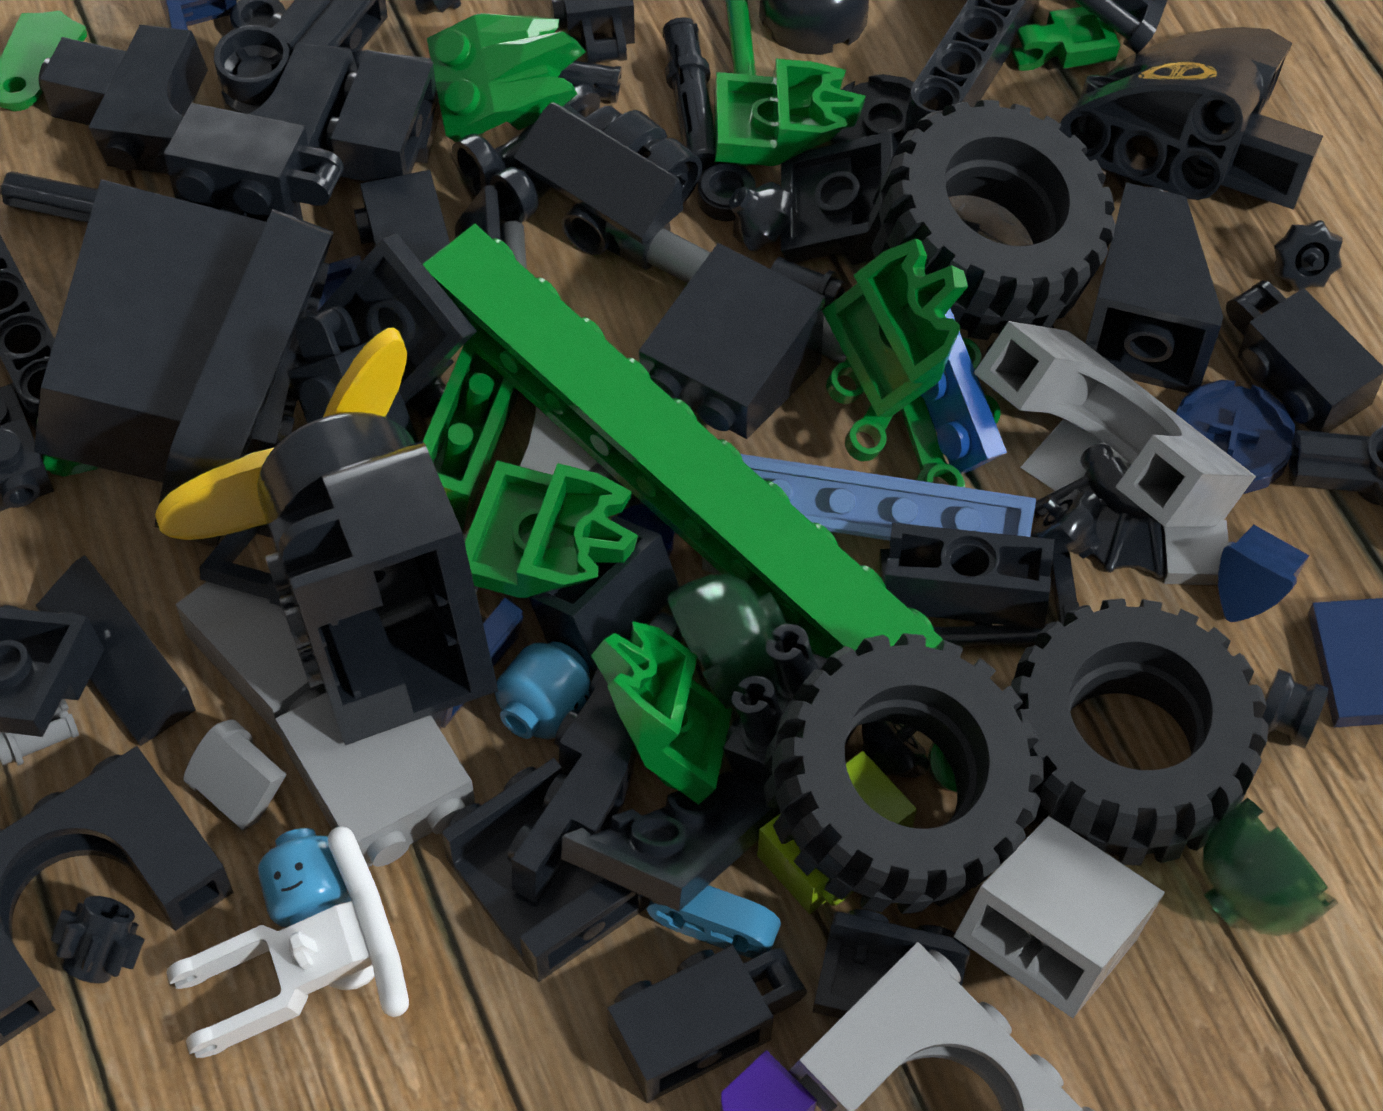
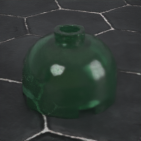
[667,575,788,710]
[1202,797,1338,936]

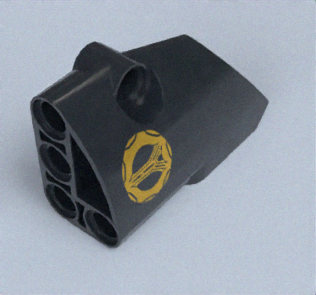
[1059,27,1293,200]

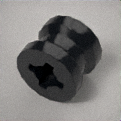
[1262,668,1329,749]

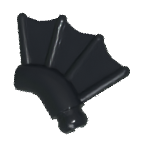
[1034,443,1166,578]

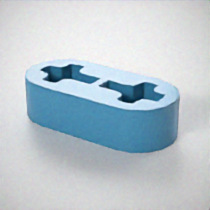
[647,885,781,958]

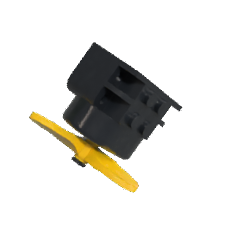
[155,328,498,745]

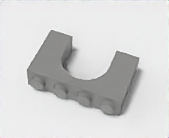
[974,321,1256,527]
[788,942,1095,1111]

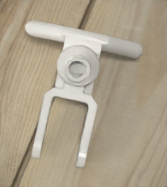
[166,826,409,1058]

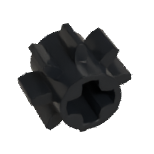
[50,896,145,984]

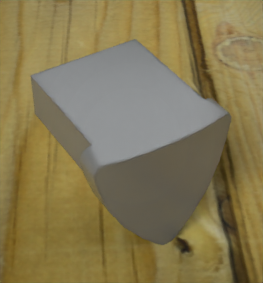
[183,719,287,830]

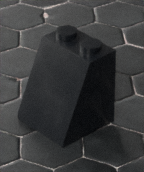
[1085,183,1223,393]
[639,243,825,439]

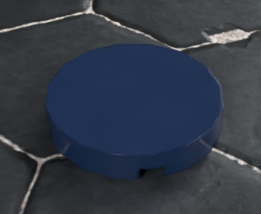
[1176,380,1295,494]

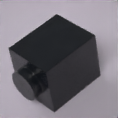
[39,37,126,125]

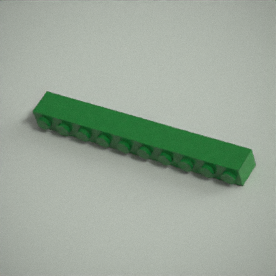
[423,224,943,659]

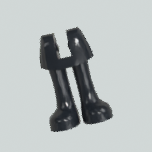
[452,83,622,223]

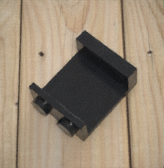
[441,758,650,982]

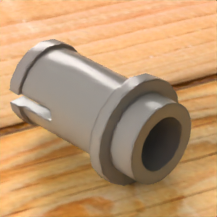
[0,699,79,766]

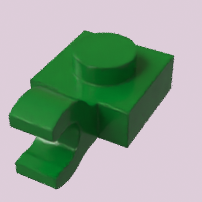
[1012,7,1120,71]

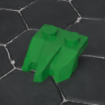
[427,13,585,142]
[714,58,866,166]
[822,239,968,417]
[465,460,638,598]
[591,621,733,805]

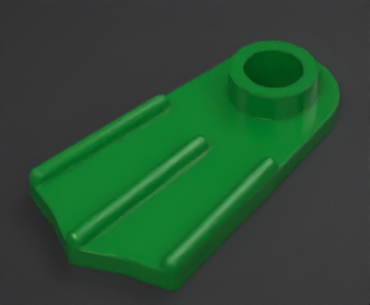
[0,11,87,111]

